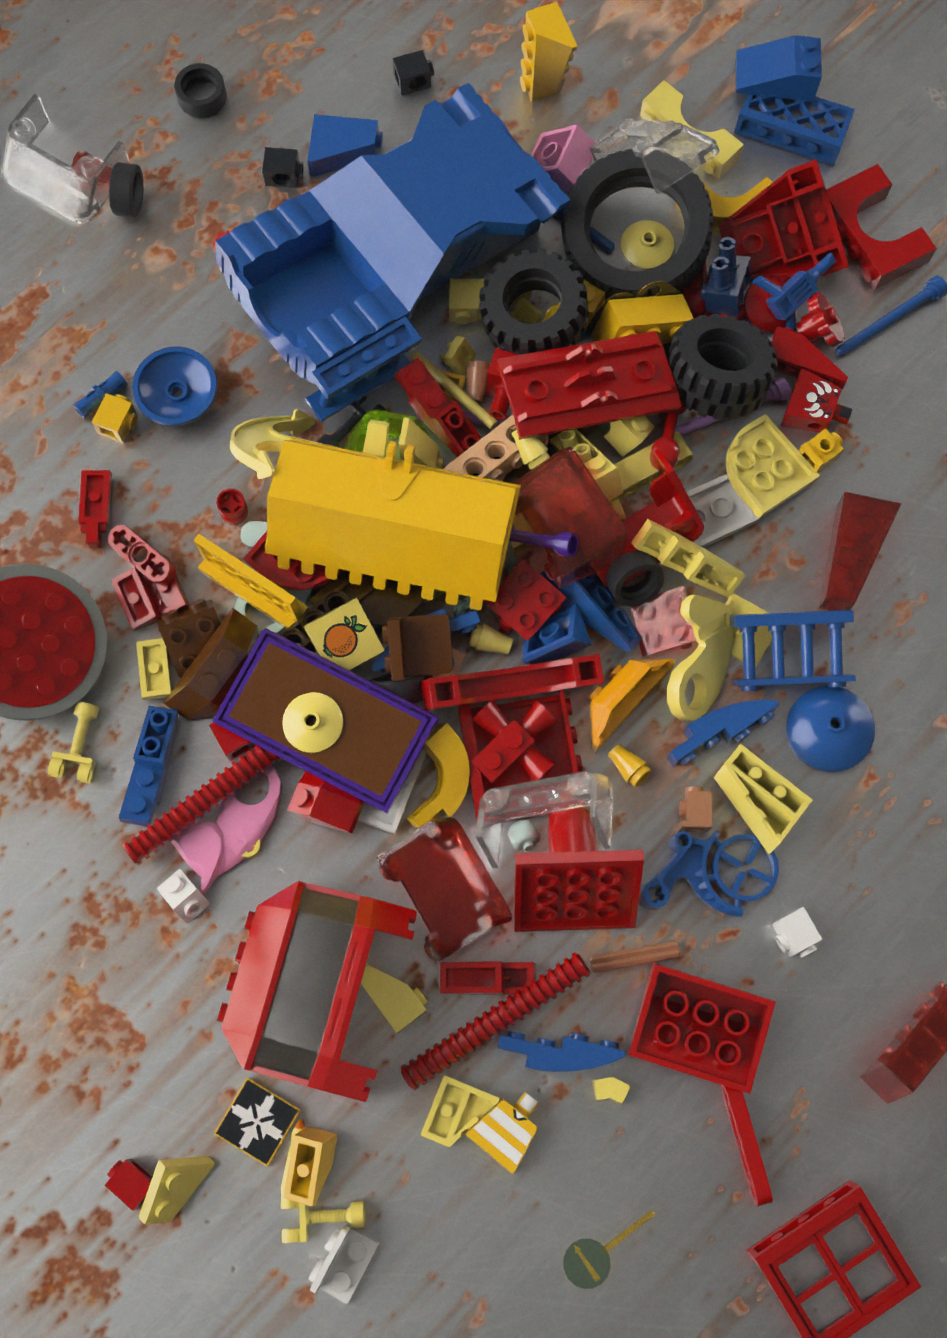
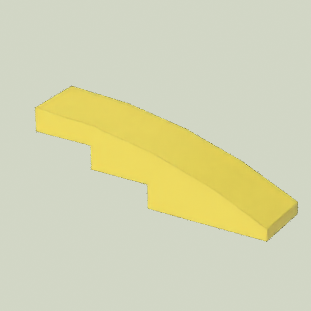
[631,519,746,598]

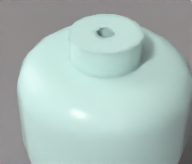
[508,819,540,851]

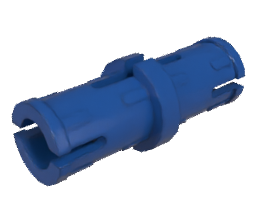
[73,371,128,419]

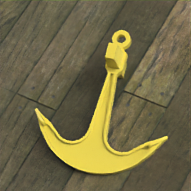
[230,409,404,479]

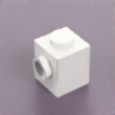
[772,907,823,958]

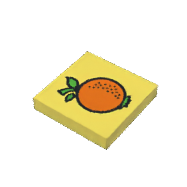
[304,598,385,670]

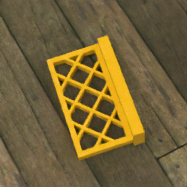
[193,534,309,629]

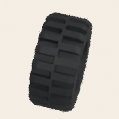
[479,249,589,355]
[667,314,778,420]

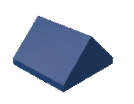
[522,603,592,665]

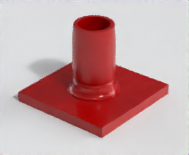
[514,806,644,932]

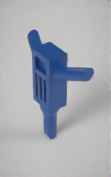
[753,253,836,331]

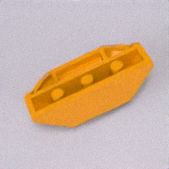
[589,658,676,753]

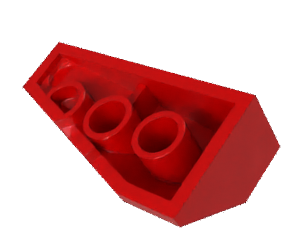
[287,771,364,834]

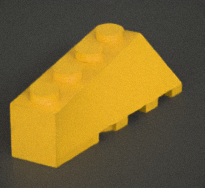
[520,2,578,101]

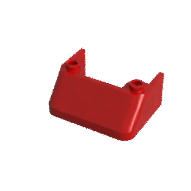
[558,449,704,587]

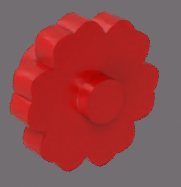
[796,292,845,347]

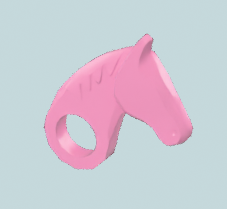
[171,766,283,894]

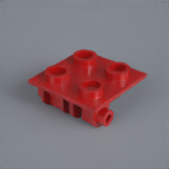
[484,559,567,641]

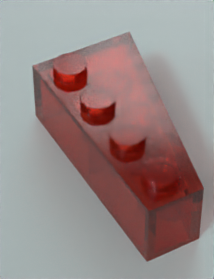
[818,492,902,611]
[860,981,947,1104]

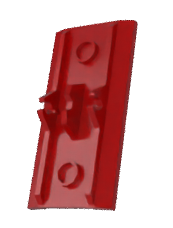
[495,331,681,440]

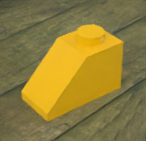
[283,1126,338,1206]

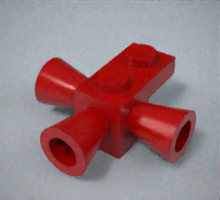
[471,700,557,785]

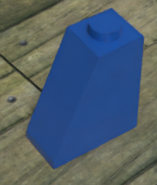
[307,114,383,176]

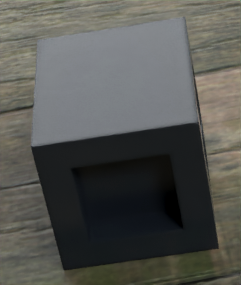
[393,50,434,96]
[262,147,304,188]

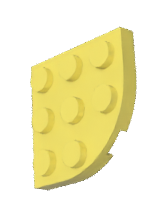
[726,414,820,519]

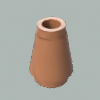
[465,361,490,404]

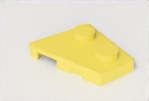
[420,1075,500,1147]

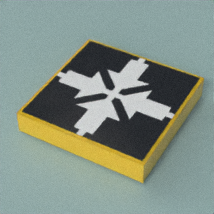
[214,1078,301,1167]

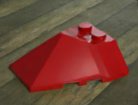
[718,159,849,278]

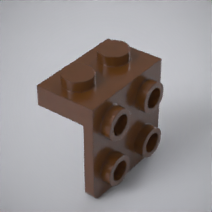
[158,599,221,678]
[382,614,453,681]

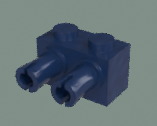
[701,237,751,316]

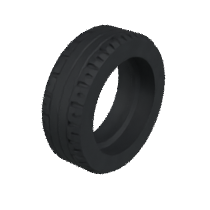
[561,148,713,301]

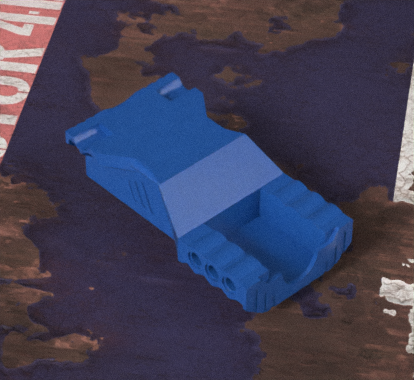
[215,83,571,384]

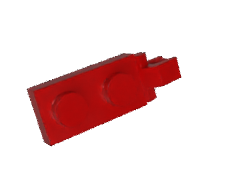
[78,470,112,549]

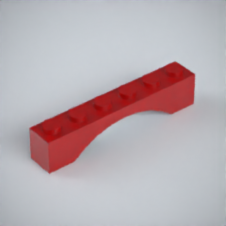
[421,654,604,710]

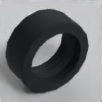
[174,63,227,118]
[109,162,144,218]
[606,550,665,607]
[369,675,424,703]

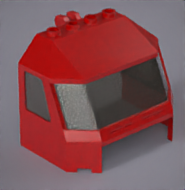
[217,881,417,1102]

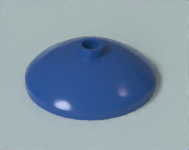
[132,346,217,426]
[786,686,875,773]

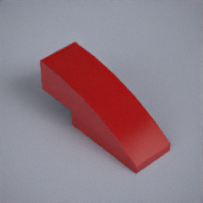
[440,961,536,995]

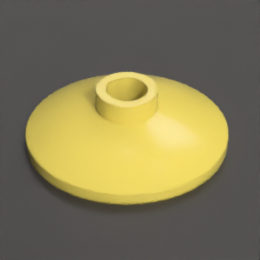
[620,220,674,270]
[283,692,343,753]

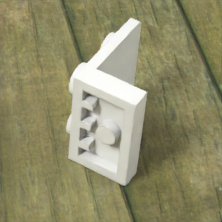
[308,1224,380,1304]

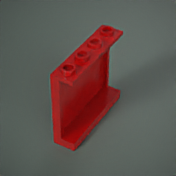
[458,690,588,827]

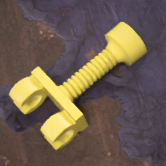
[48,702,100,784]
[281,1196,366,1243]

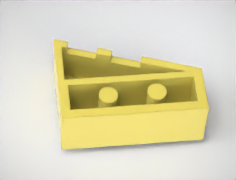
[714,744,813,854]

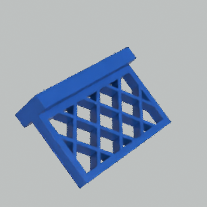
[734,95,855,166]

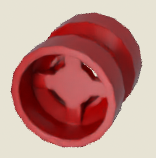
[216,488,248,525]

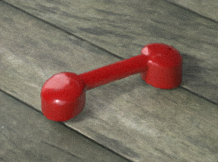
[650,402,687,471]

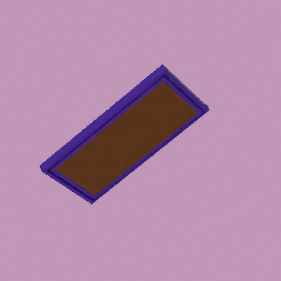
[212,628,439,814]

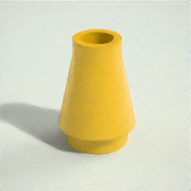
[608,744,652,787]

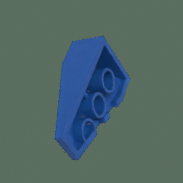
[540,544,641,652]

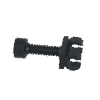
[317,396,388,448]

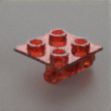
[631,586,696,657]

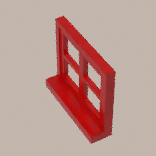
[746,1180,921,1338]

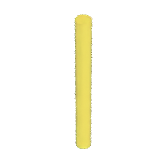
[410,350,498,430]

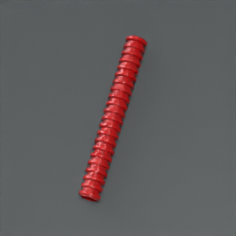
[123,745,280,865]
[401,952,590,1090]

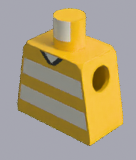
[465,1092,539,1174]

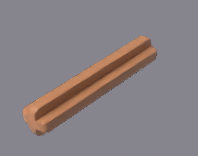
[590,941,680,973]

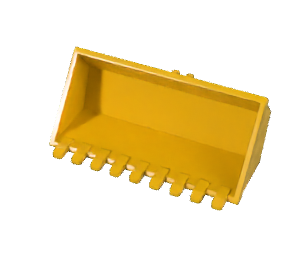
[265,438,521,610]

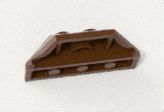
[163,608,259,720]

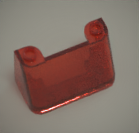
[512,447,627,588]
[376,817,512,964]

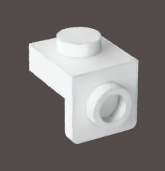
[157,869,210,923]

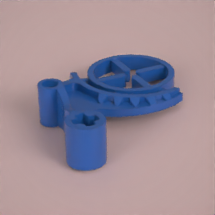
[639,830,779,917]

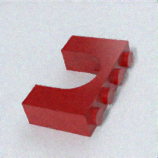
[826,164,937,290]

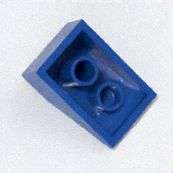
[736,35,822,101]

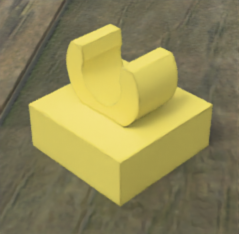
[439,336,477,375]

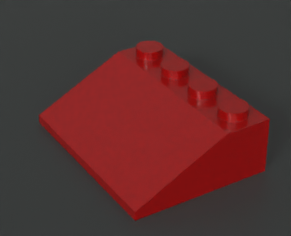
[628,963,776,1094]

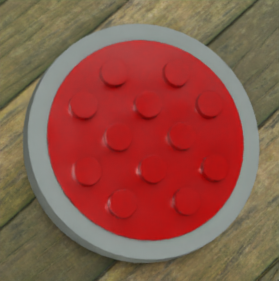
[0,563,107,721]

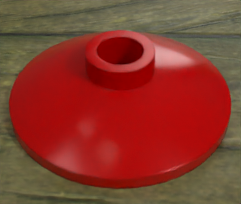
[744,277,786,332]

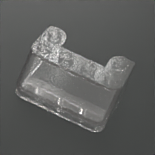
[589,118,720,194]

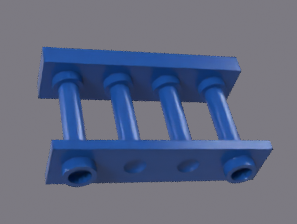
[305,316,422,422]
[730,610,856,691]

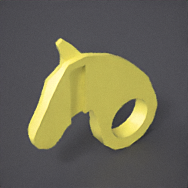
[667,595,734,721]

